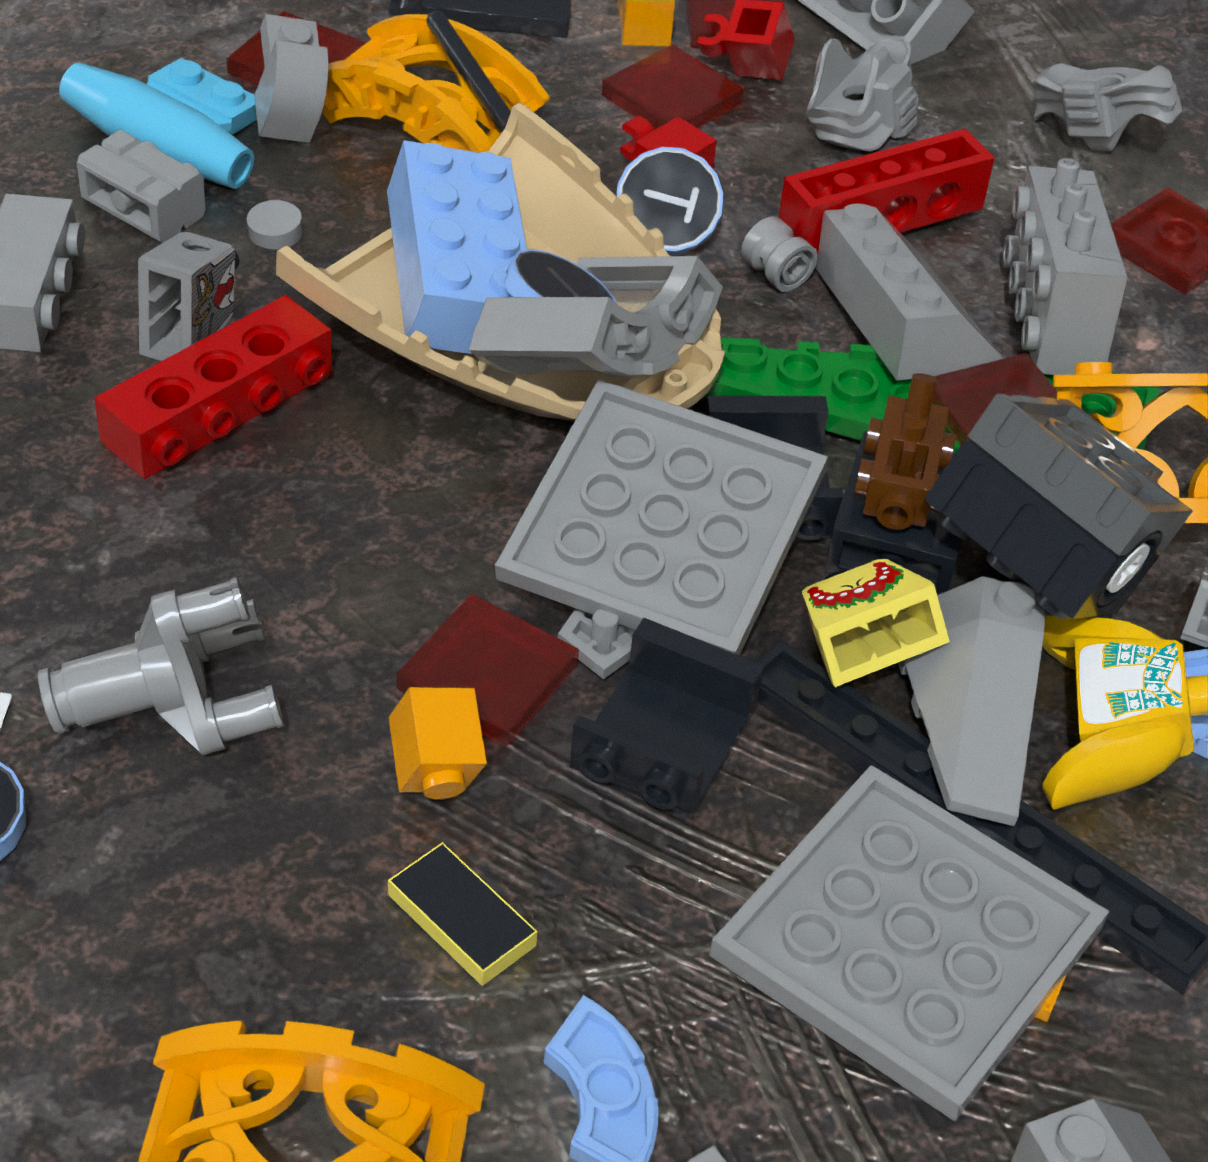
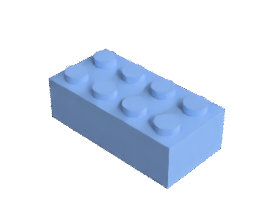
[387,140,527,354]

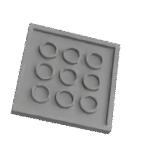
[495,379,828,655]
[709,765,1109,1122]

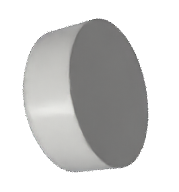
[247,200,303,249]

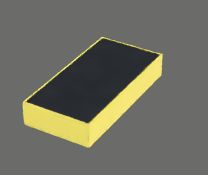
[388,842,538,986]

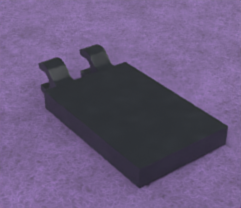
[389,0,570,38]

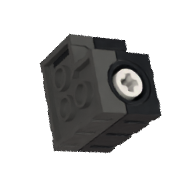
[924,394,1193,620]

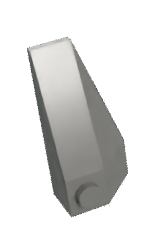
[898,576,1045,826]

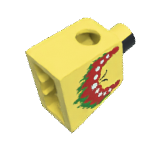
[802,559,950,687]

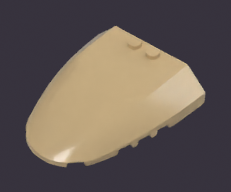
[276,102,725,421]

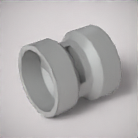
[741,216,818,292]

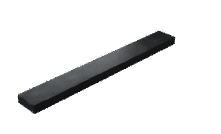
[755,639,1208,995]

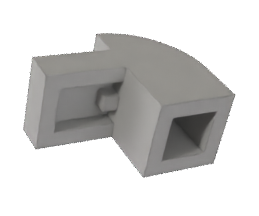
[254,14,328,143]

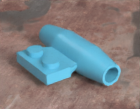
[59,58,257,189]

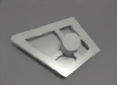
[558,609,635,679]

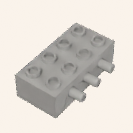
[1003,158,1127,375]

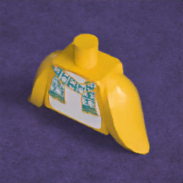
[1042,616,1208,810]

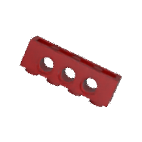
[778,128,995,254]
[94,295,332,480]

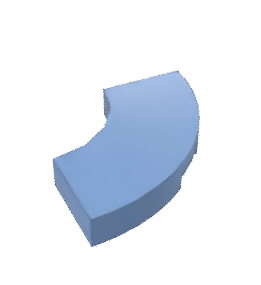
[544,995,658,1162]

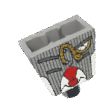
[138,232,240,361]

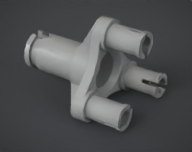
[38,577,285,756]

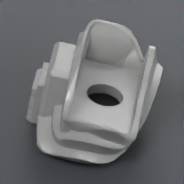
[806,38,919,152]
[1031,63,1182,151]

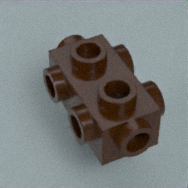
[854,373,956,530]

